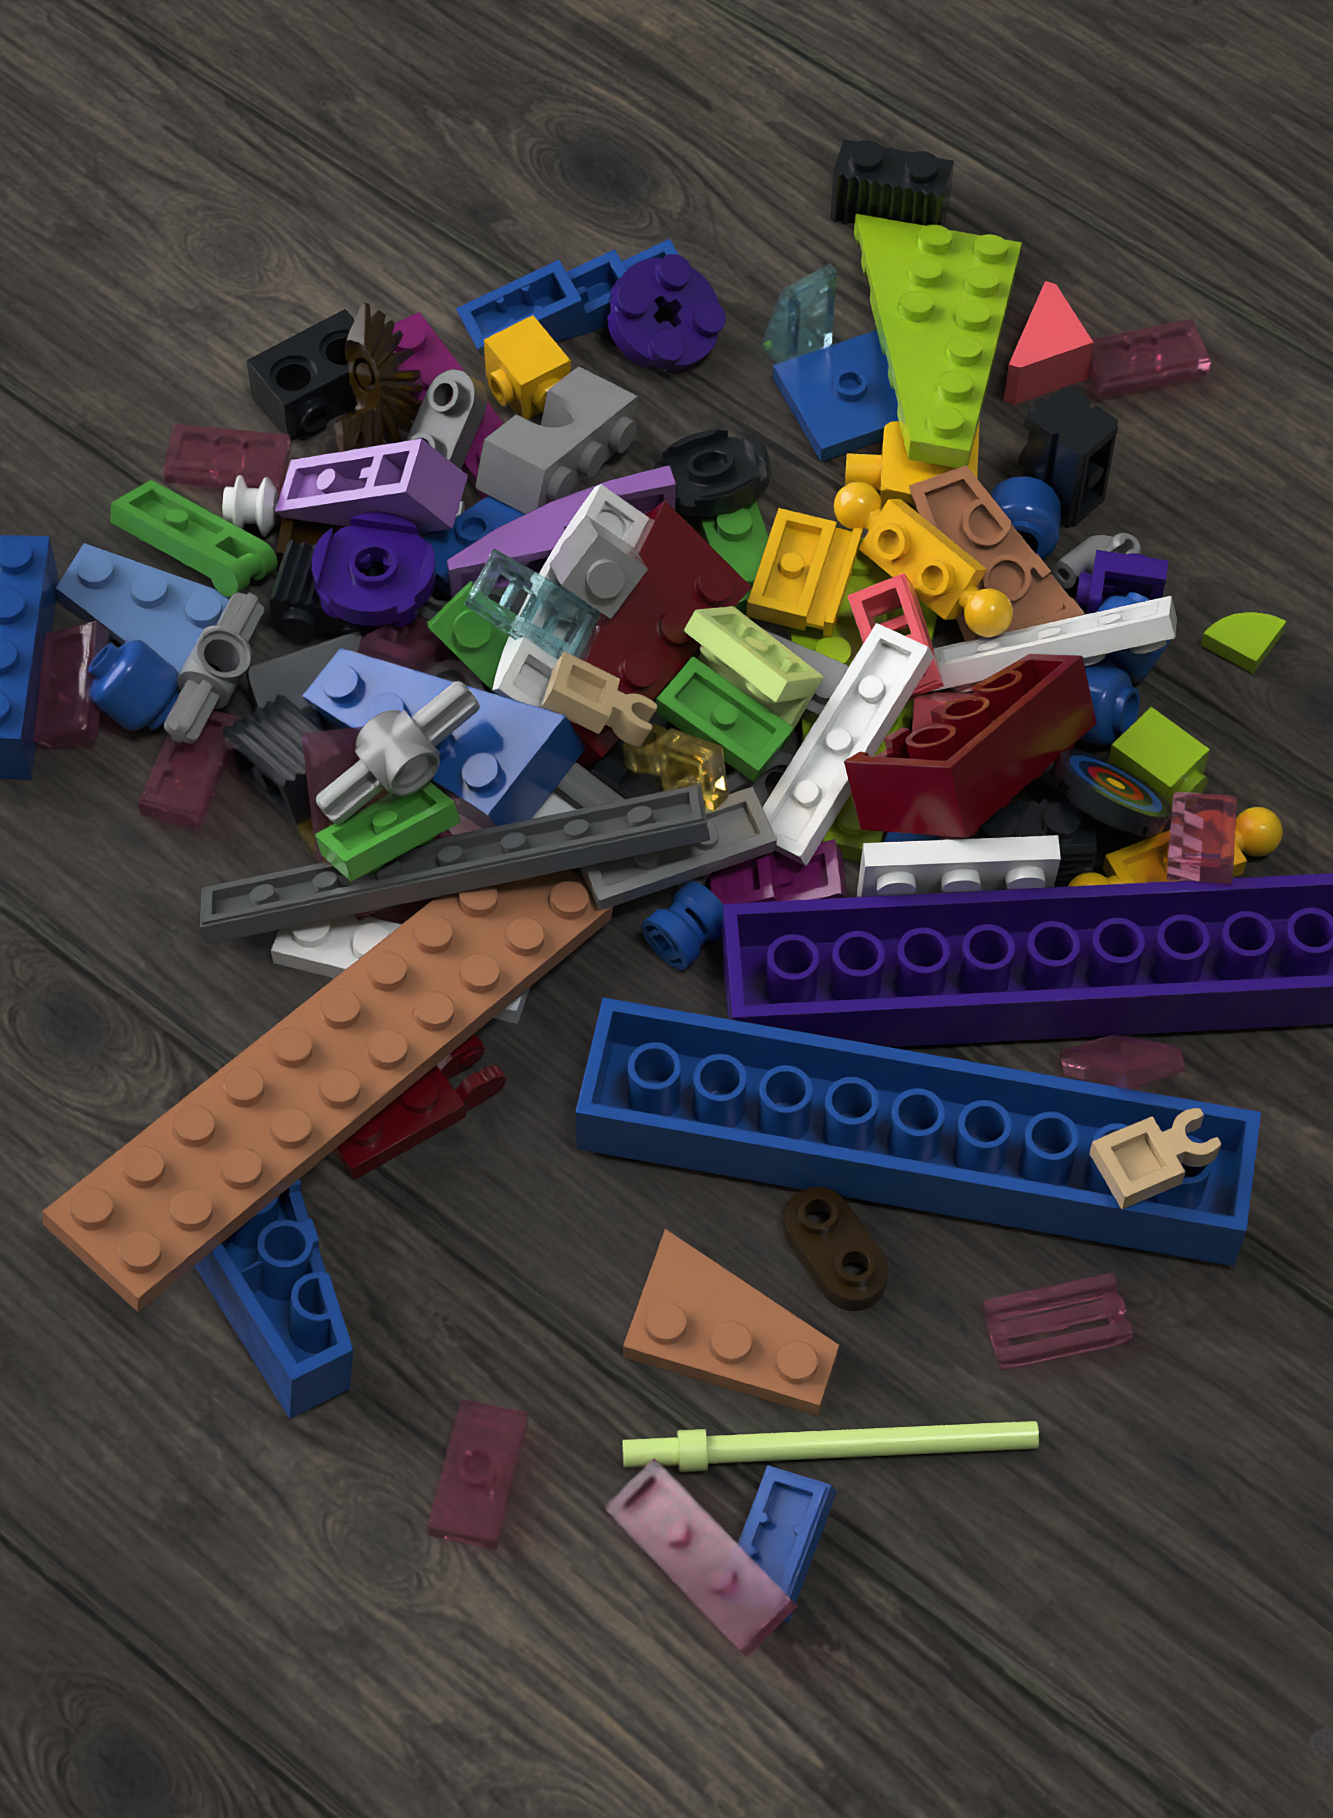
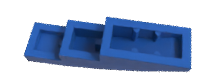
[456,239,679,356]

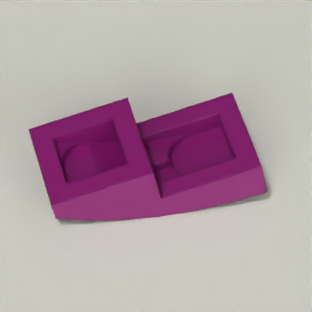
[710,839,848,904]

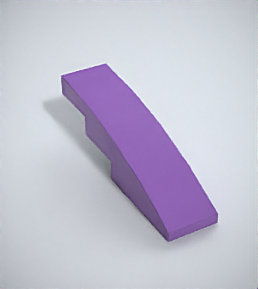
[447,465,676,600]

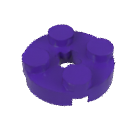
[607,254,726,374]
[312,512,436,627]

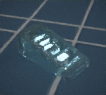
[763,263,837,364]
[463,549,601,659]

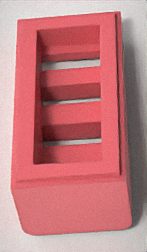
[847,573,944,700]

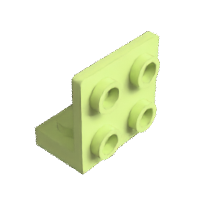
[684,606,824,752]

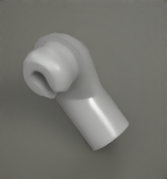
[1051,533,1141,588]

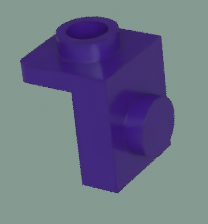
[1075,550,1169,615]

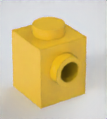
[484,315,571,420]

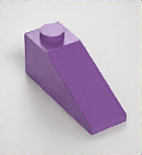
[275,439,468,533]

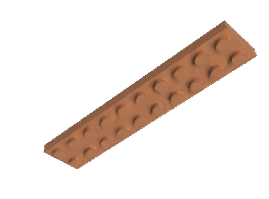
[42,869,613,1312]

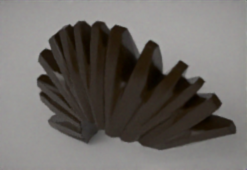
[334,302,423,452]

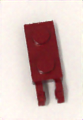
[334,1035,507,1180]

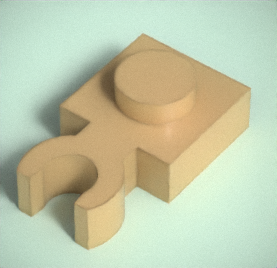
[542,651,657,747]
[1089,1108,1221,1209]

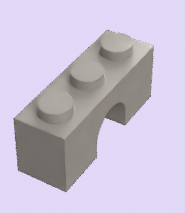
[475,366,638,514]

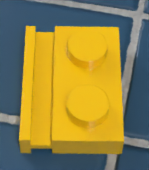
[746,508,863,638]

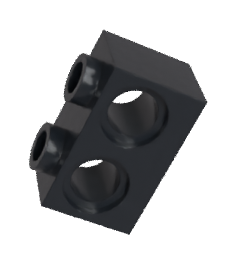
[246,309,357,442]

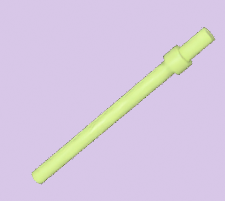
[622,1421,1039,1472]

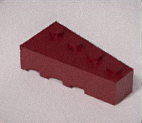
[570,501,752,768]
[844,654,1097,840]

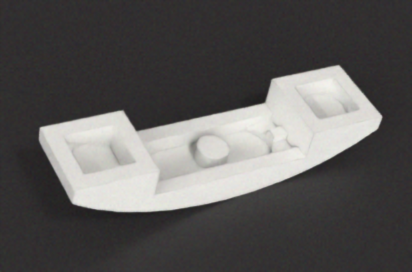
[492,484,649,711]

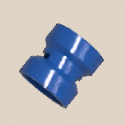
[641,881,723,970]

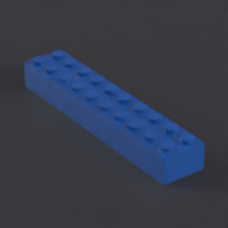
[575,998,1261,1266]

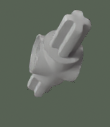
[164,592,264,744]
[316,681,480,825]

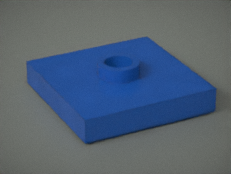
[772,330,899,462]

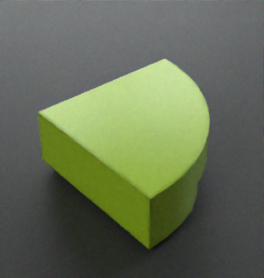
[1201,612,1287,674]

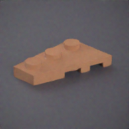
[909,465,1085,642]
[623,1229,839,1416]

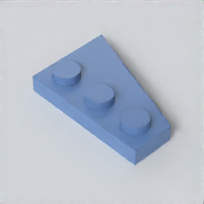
[56,543,231,692]

